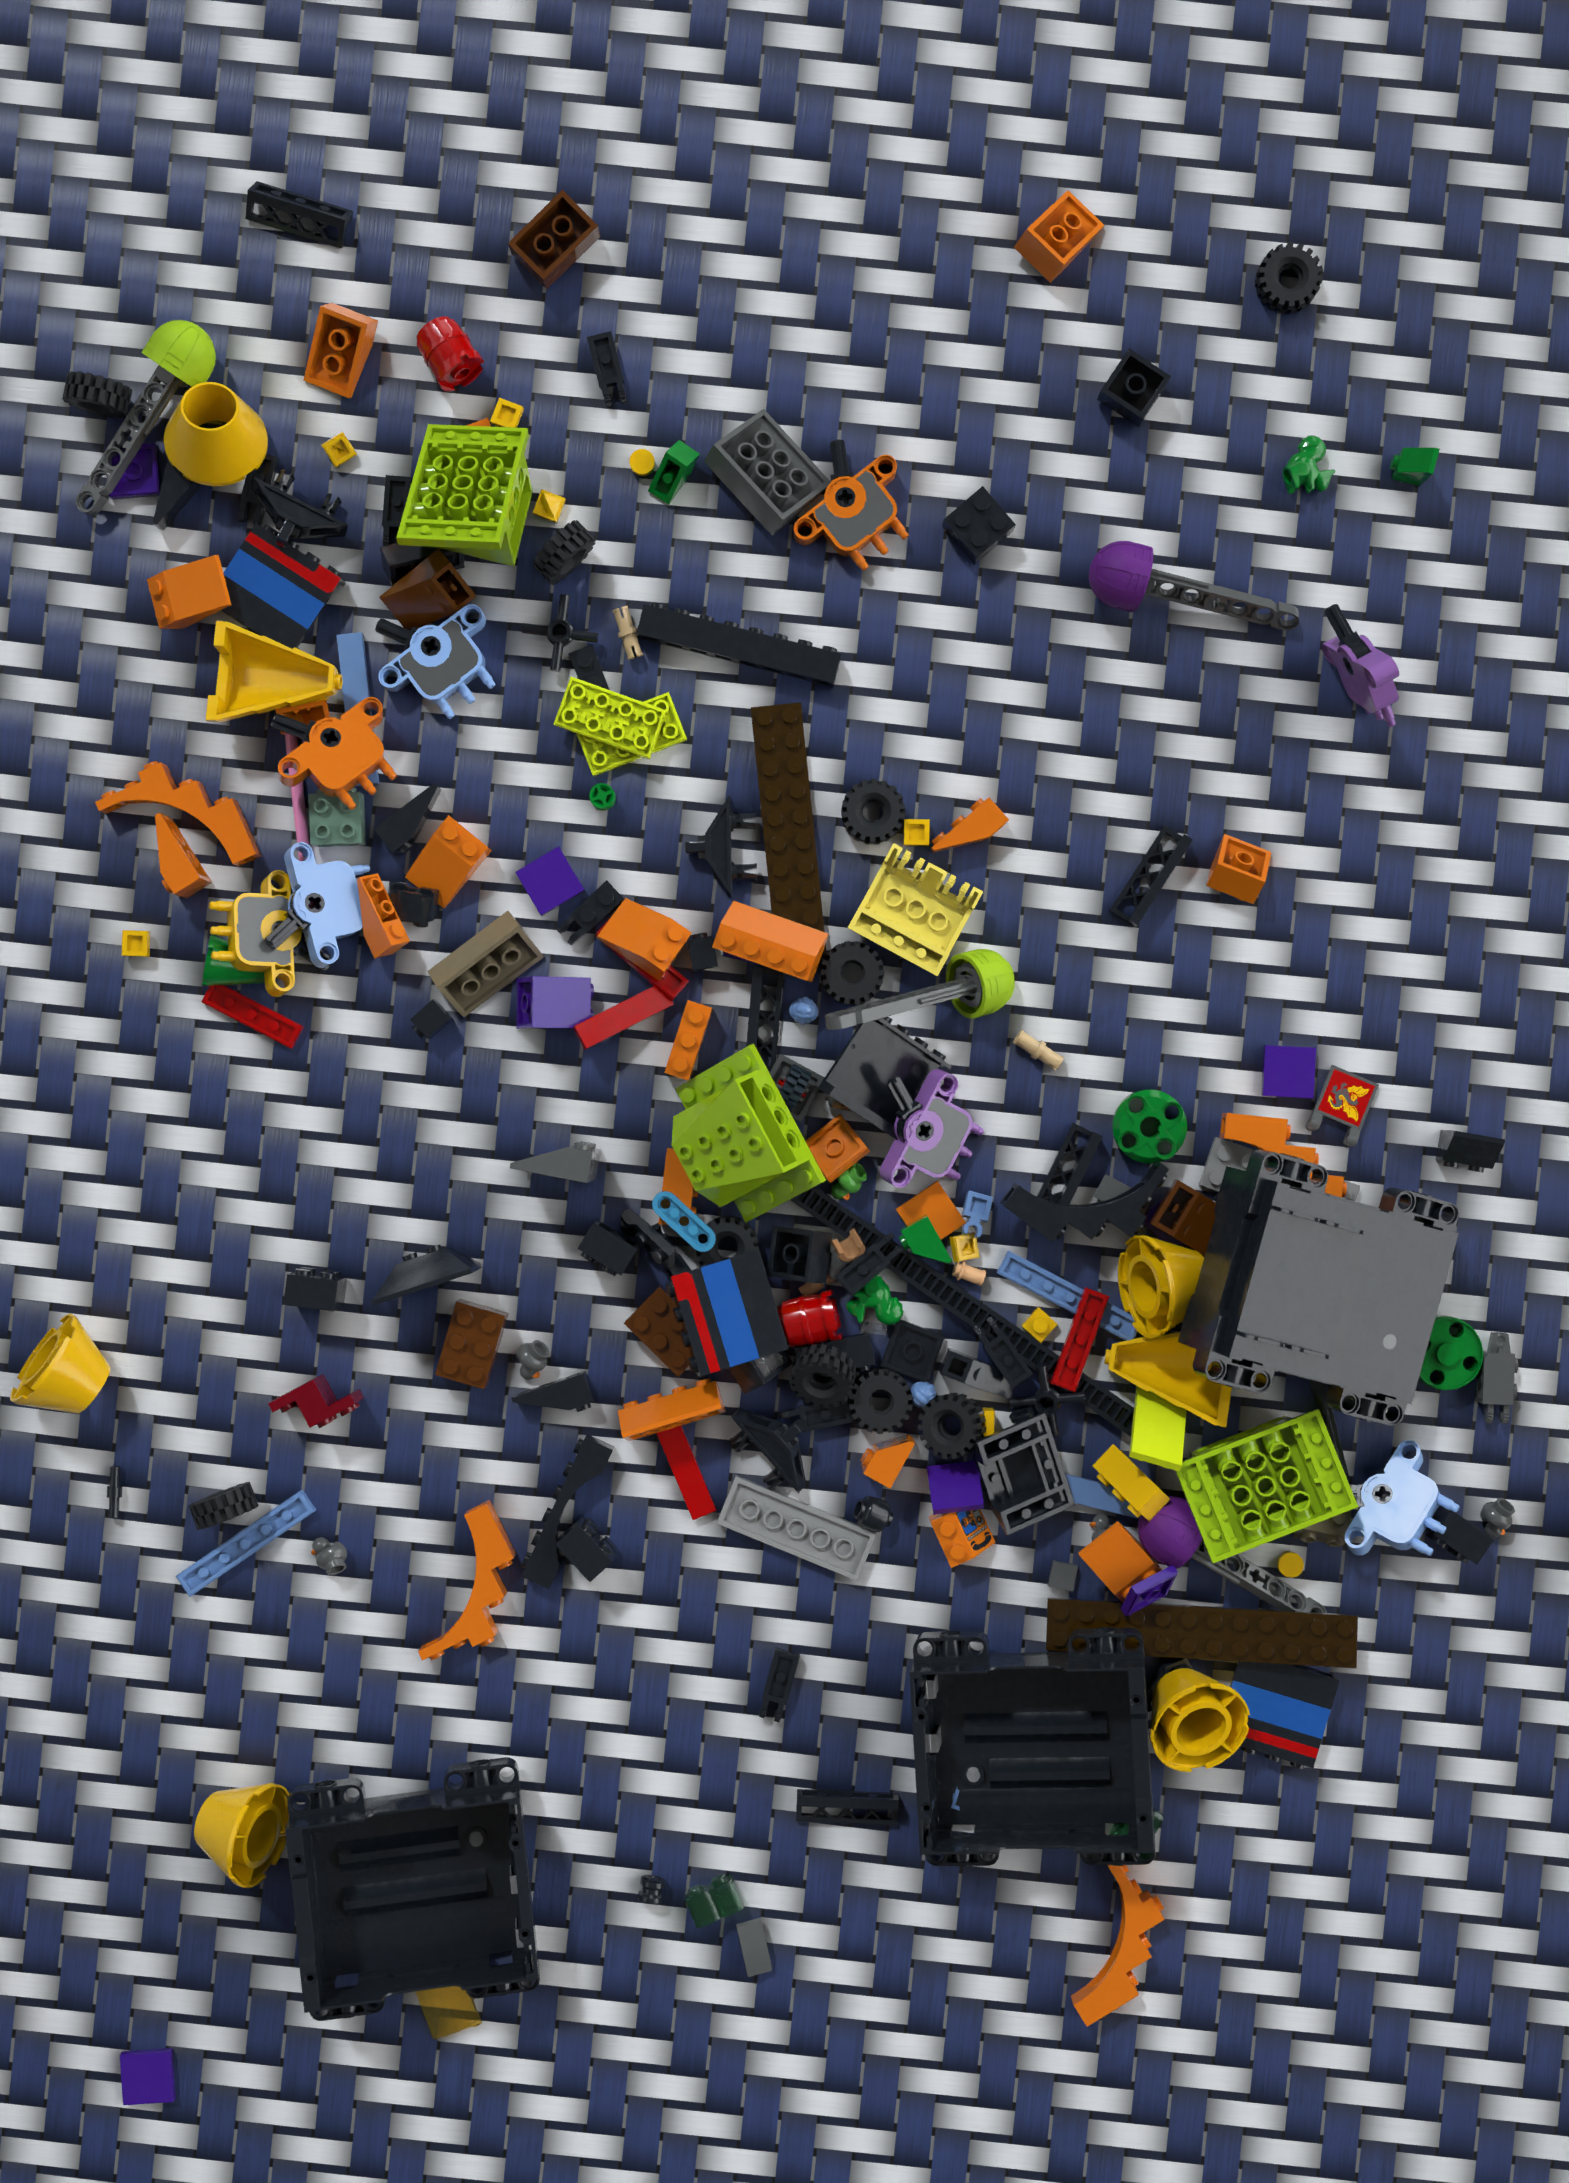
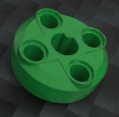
[1112,1089,1187,1163]
[1418,1315,1483,1390]

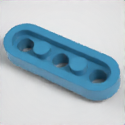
[652,1191,716,1252]

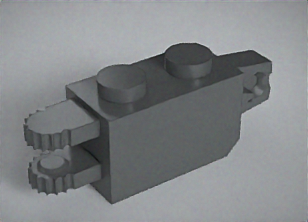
[1475,1332,1518,1424]

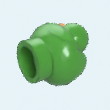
[831,1163,867,1200]

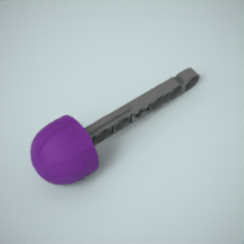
[1089,541,1299,630]
[1138,1496,1327,1613]

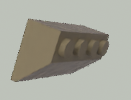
[427,911,544,1017]

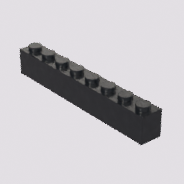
[636,602,841,688]

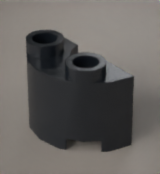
[388,881,439,927]

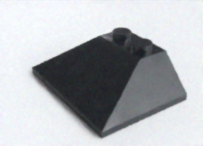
[372,1244,482,1306]
[974,1412,1075,1535]

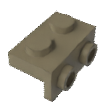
[1294,1510,1351,1547]

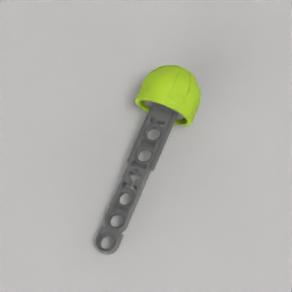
[76,320,216,516]
[825,949,1015,1030]

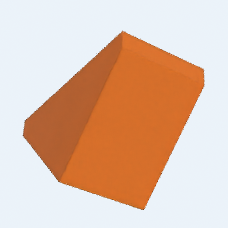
[275,700,330,735]

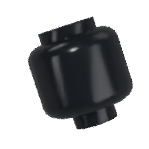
[853,1496,893,1533]

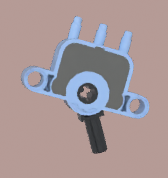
[375,604,495,719]

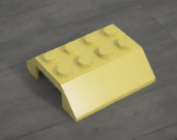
[848,843,983,977]

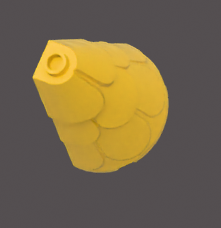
[206,621,343,723]
[1104,1332,1232,1427]

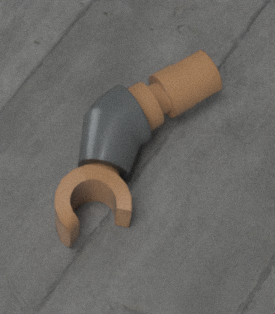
[798,1228,865,1296]

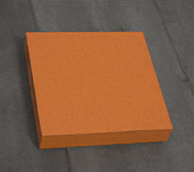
[806,1114,870,1183]
[896,1181,966,1240]

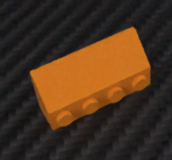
[712,901,829,982]
[618,1378,726,1441]

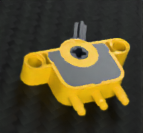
[209,870,330,997]

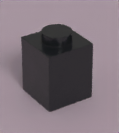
[687,932,719,972]
[410,999,453,1039]

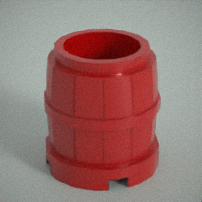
[416,316,484,391]
[777,1290,842,1347]

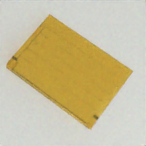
[415,1986,482,2040]

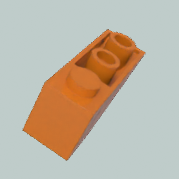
[931,797,1009,853]
[357,873,410,959]

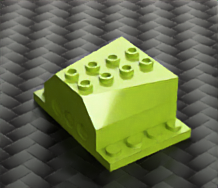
[396,424,533,567]
[672,1044,826,1223]
[1175,1409,1358,1563]

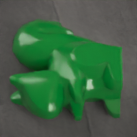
[1282,435,1335,494]
[846,1276,903,1325]

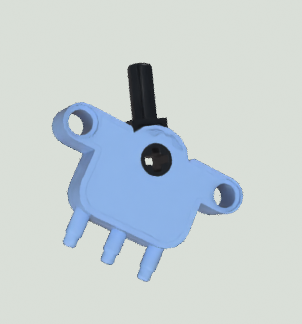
[264,842,370,968]
[1344,1440,1459,1556]

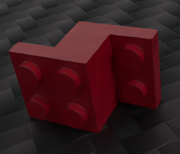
[268,1374,364,1428]

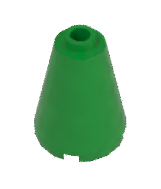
[202,935,265,986]

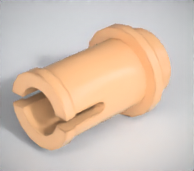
[952,1261,986,1286]

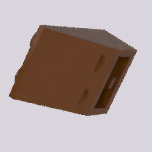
[379,549,476,631]
[1149,1179,1216,1256]

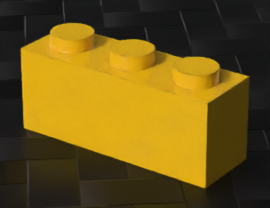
[1092,1444,1170,1521]

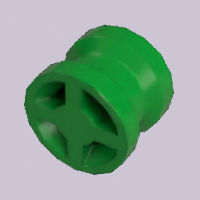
[589,783,616,811]

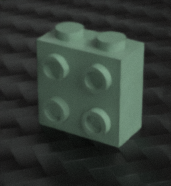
[308,788,366,847]

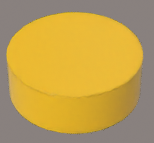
[629,449,655,476]
[1277,1551,1304,1578]

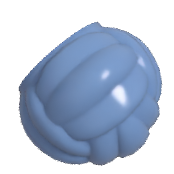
[789,996,819,1025]
[910,1382,937,1408]

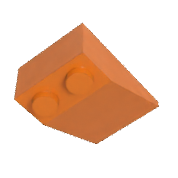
[1014,190,1105,283]
[303,303,378,398]
[147,555,231,629]
[155,813,212,898]
[405,815,492,909]
[597,898,692,981]
[1078,1521,1162,1602]

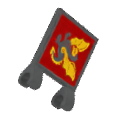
[1306,1065,1379,1147]

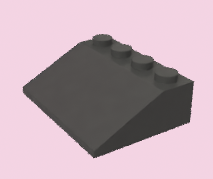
[704,409,831,536]
[510,1141,601,1183]

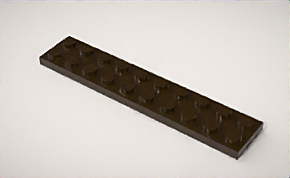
[751,702,827,955]

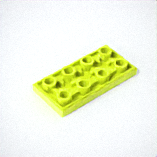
[554,677,667,760]
[577,692,687,777]
[1129,1386,1187,1471]

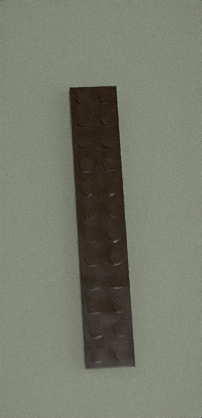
[1046,1597,1358,1668]

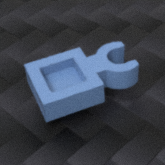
[961,1190,993,1238]

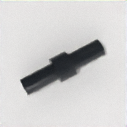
[107,1466,123,1518]

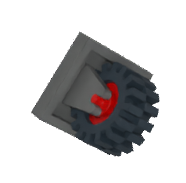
[770,1054,825,1122]

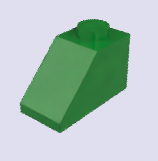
[648,440,700,505]
[1389,448,1440,487]
[898,1215,952,1263]

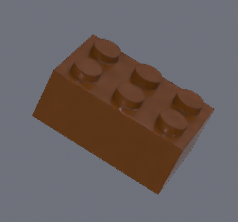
[508,189,601,290]
[624,1285,691,1377]
[435,1299,509,1389]

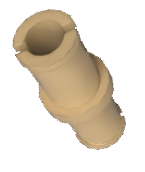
[612,606,643,660]
[1013,1029,1064,1071]

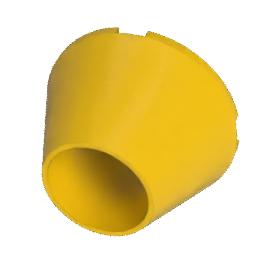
[164,382,268,486]
[1118,1235,1204,1338]
[10,1313,110,1414]
[1150,1668,1250,1772]
[194,1783,290,1888]

